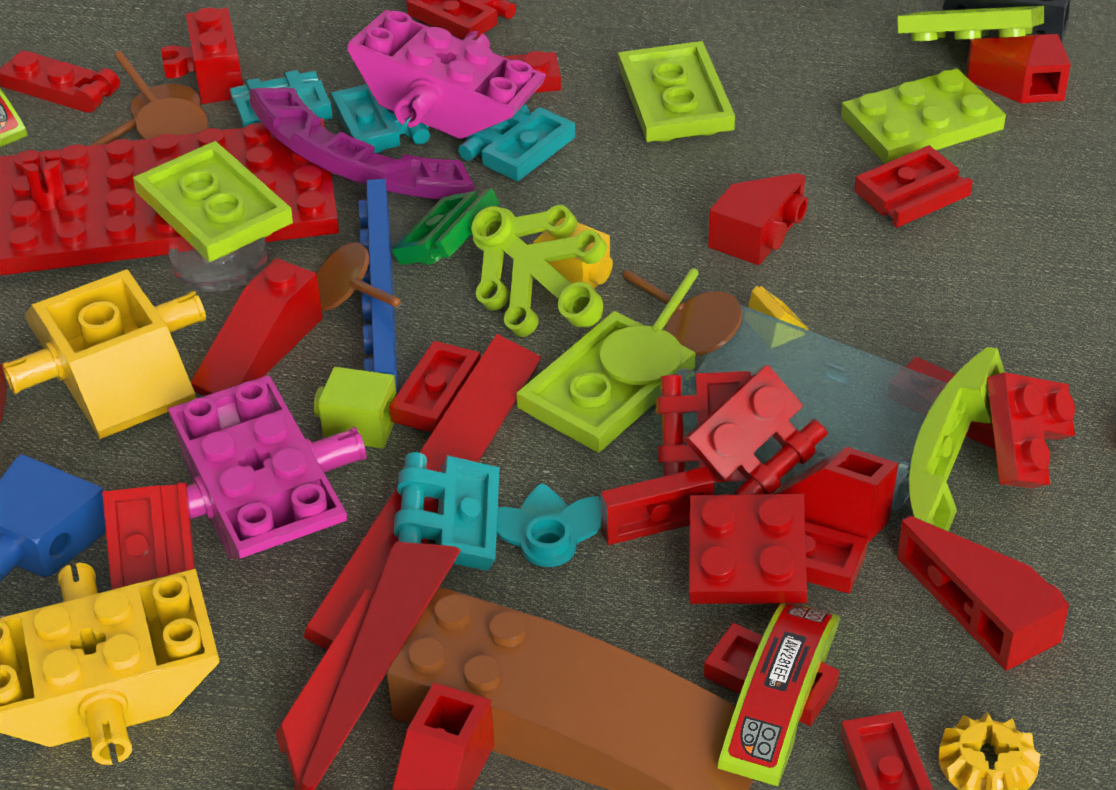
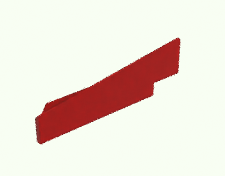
[275,542,461,790]

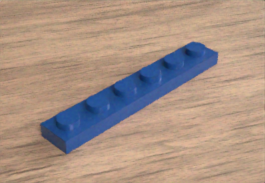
[359,179,399,394]

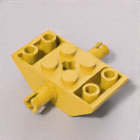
[2,269,206,439]
[0,563,220,765]

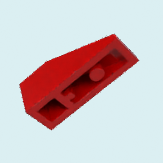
[191,258,323,396]
[897,516,1069,671]

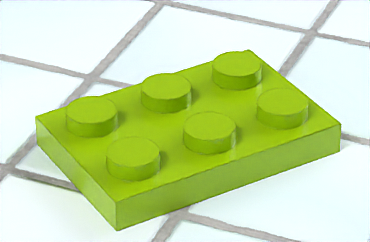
[898,6,1044,41]
[618,41,735,142]
[841,68,1006,164]
[133,141,293,263]
[517,311,695,453]

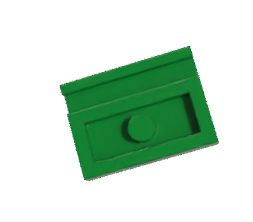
[391,188,500,266]

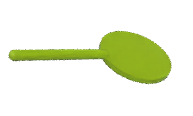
[600,268,699,385]

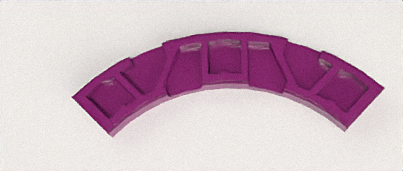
[249,88,475,199]

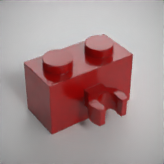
[161,7,243,104]

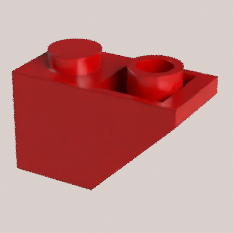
[966,34,1071,104]
[708,173,808,265]
[773,447,899,543]
[392,682,495,790]

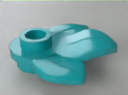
[497,483,601,567]

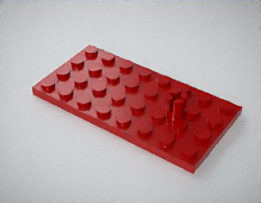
[0,118,339,276]

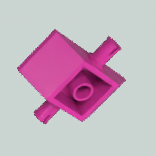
[347,9,546,139]
[168,375,367,559]

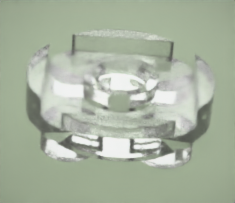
[169,237,268,293]

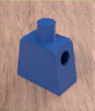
[0,454,106,582]

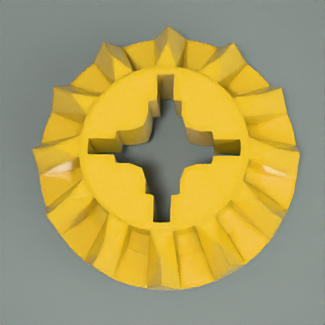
[938,711,1041,790]

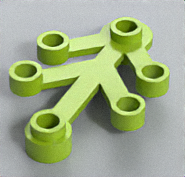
[471,205,607,337]

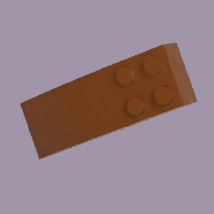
[387,587,754,790]

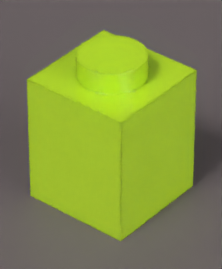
[314,366,397,449]

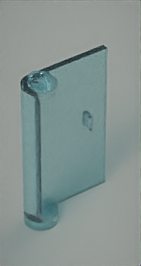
[659,305,948,511]

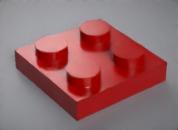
[689,494,807,604]

